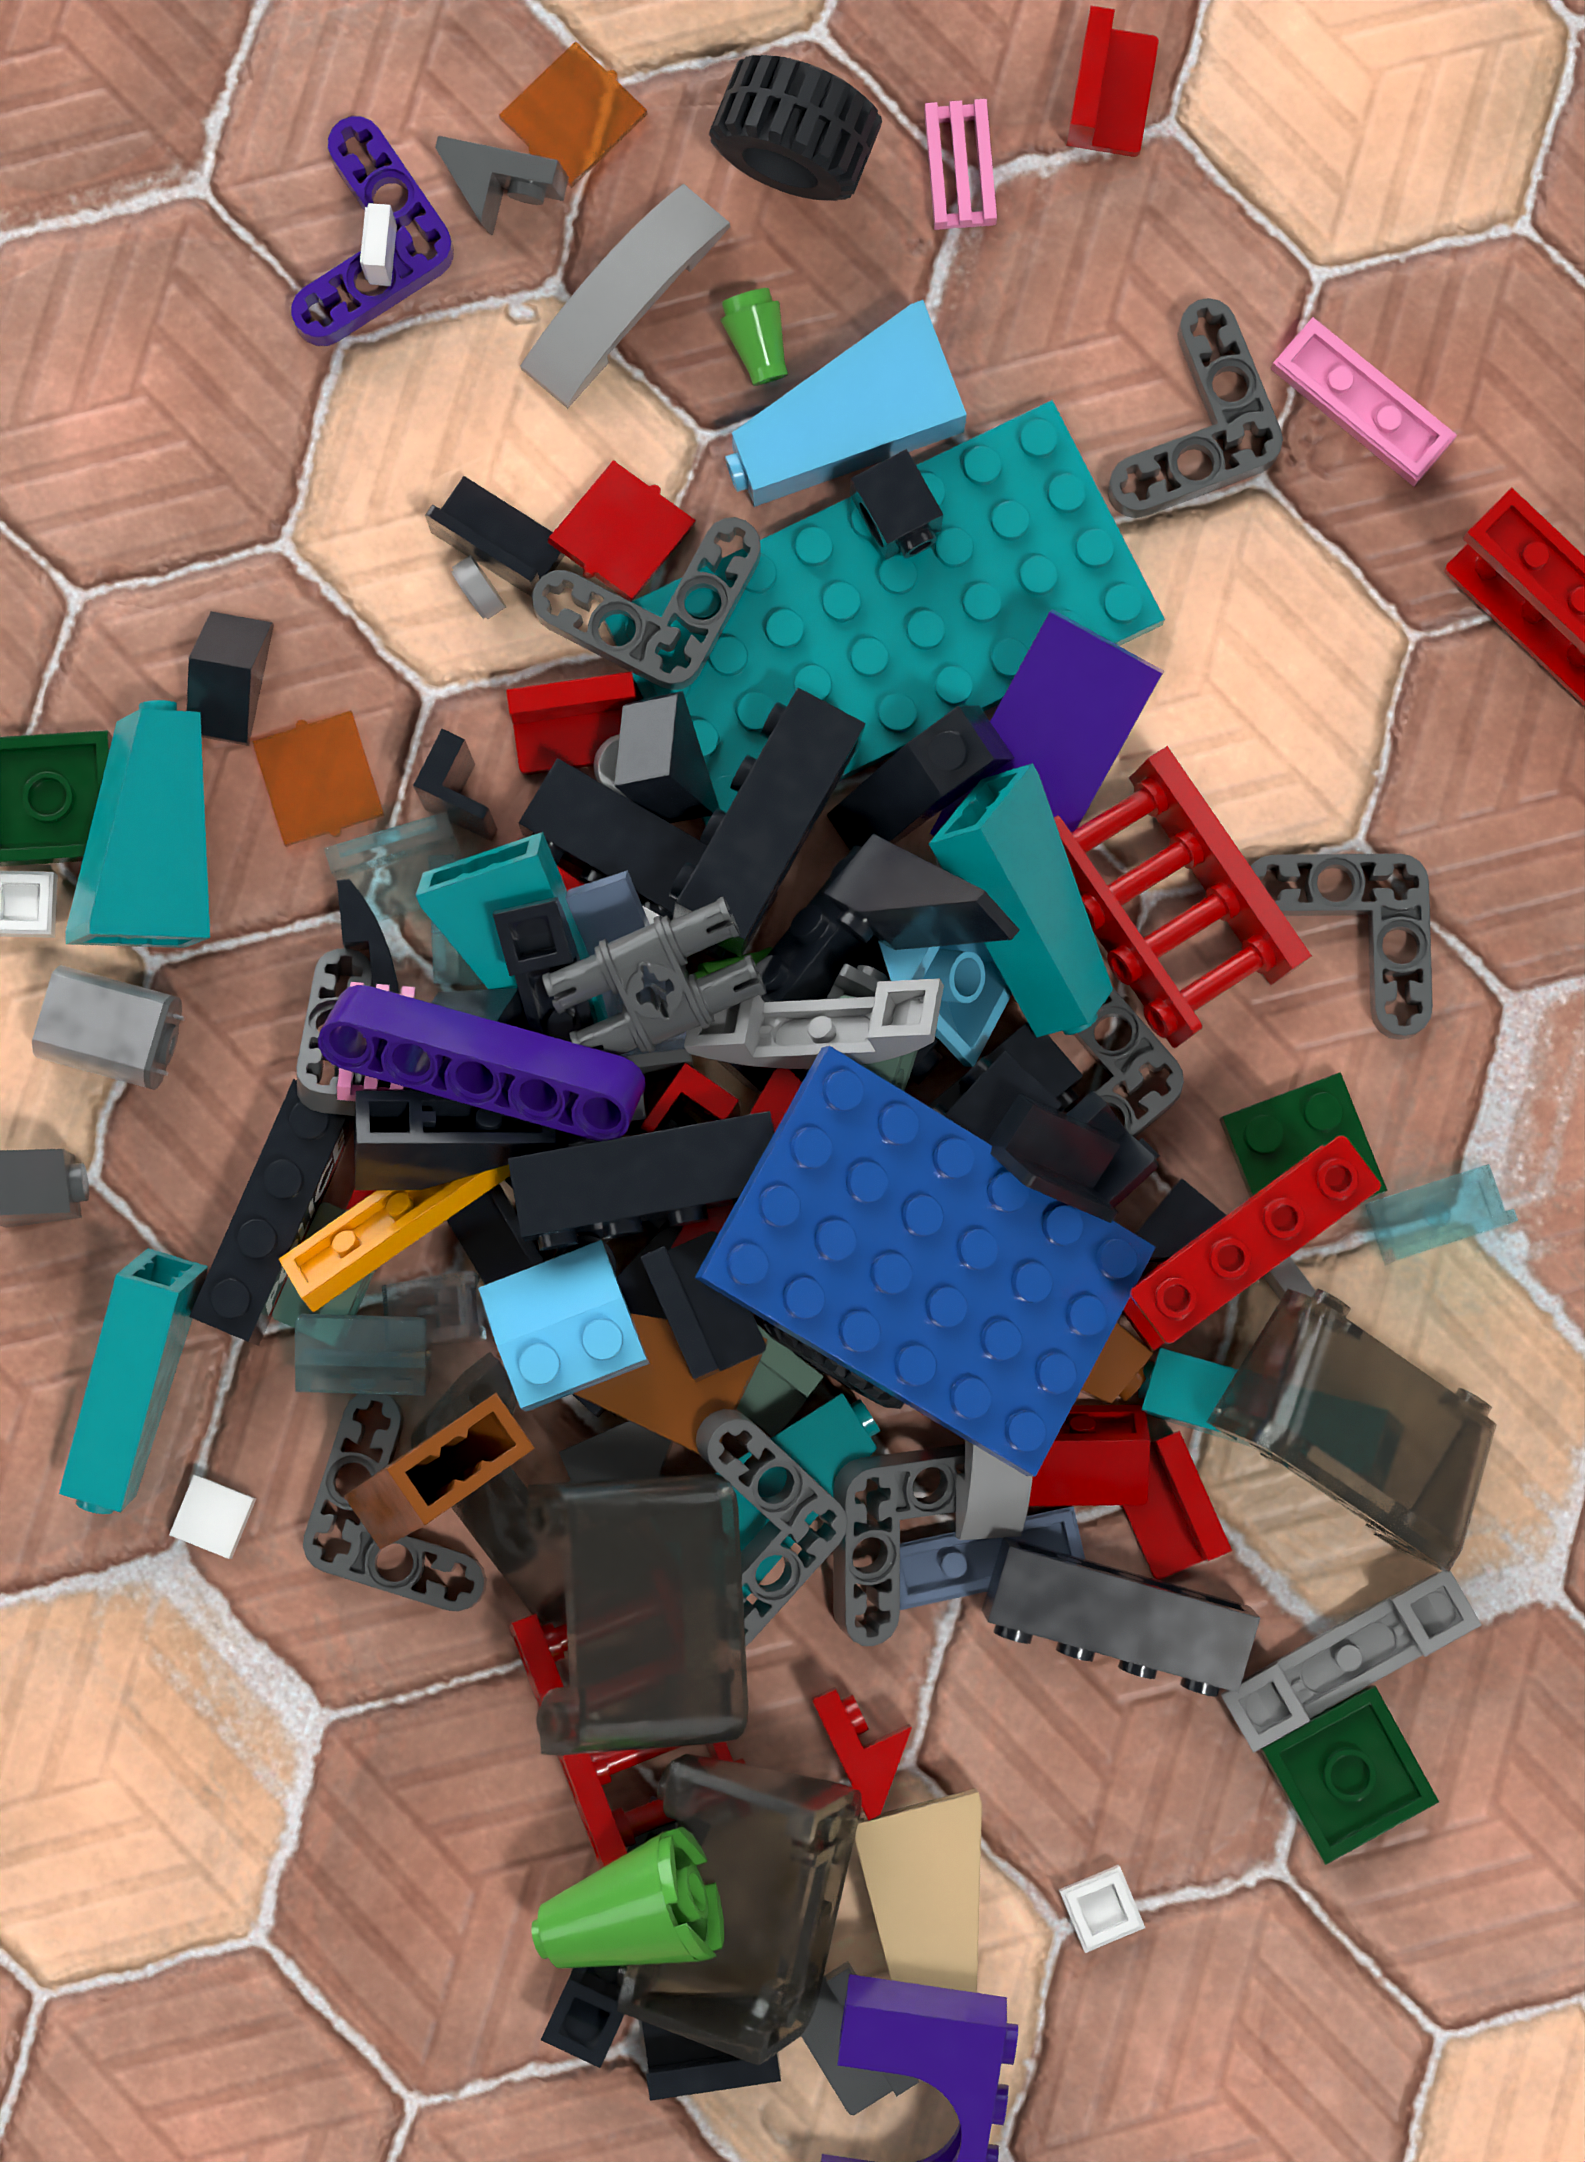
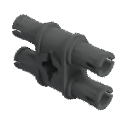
[542,896,767,1056]

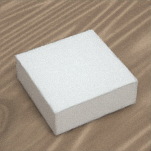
[360,203,397,286]
[0,871,58,938]
[169,1475,256,1559]
[1059,1865,1145,1953]

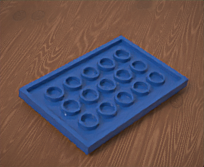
[695,1045,1156,1477]

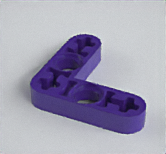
[291,116,454,346]

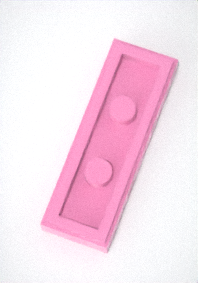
[1271,317,1457,487]

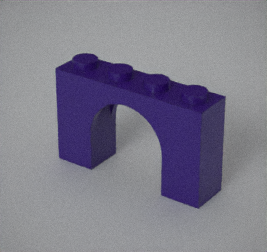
[821,1974,1018,2162]

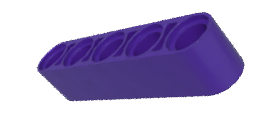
[318,985,645,1141]

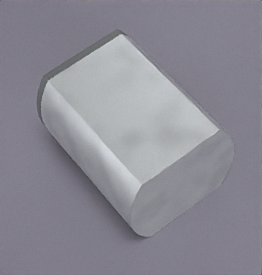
[32,965,185,1090]

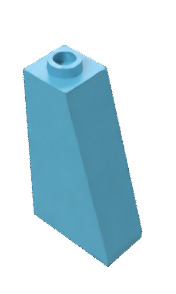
[725,300,967,507]

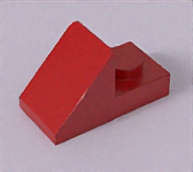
[812,1687,912,1821]

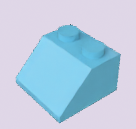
[879,942,1012,1067]
[478,1240,650,1412]

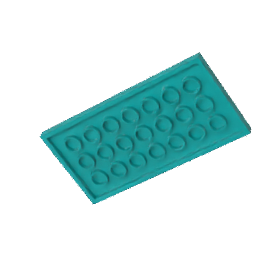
[604,400,1165,826]

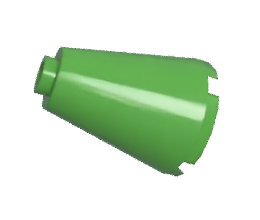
[531,1827,724,1969]

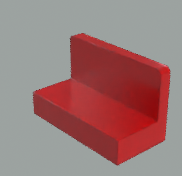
[1066,5,1159,157]
[506,671,637,775]
[641,1063,741,1134]
[1029,1405,1150,1506]
[1122,1431,1232,1580]

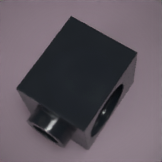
[850,449,943,560]

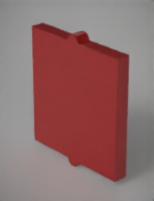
[547,460,696,602]

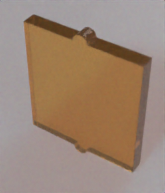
[499,41,648,188]
[252,710,385,847]

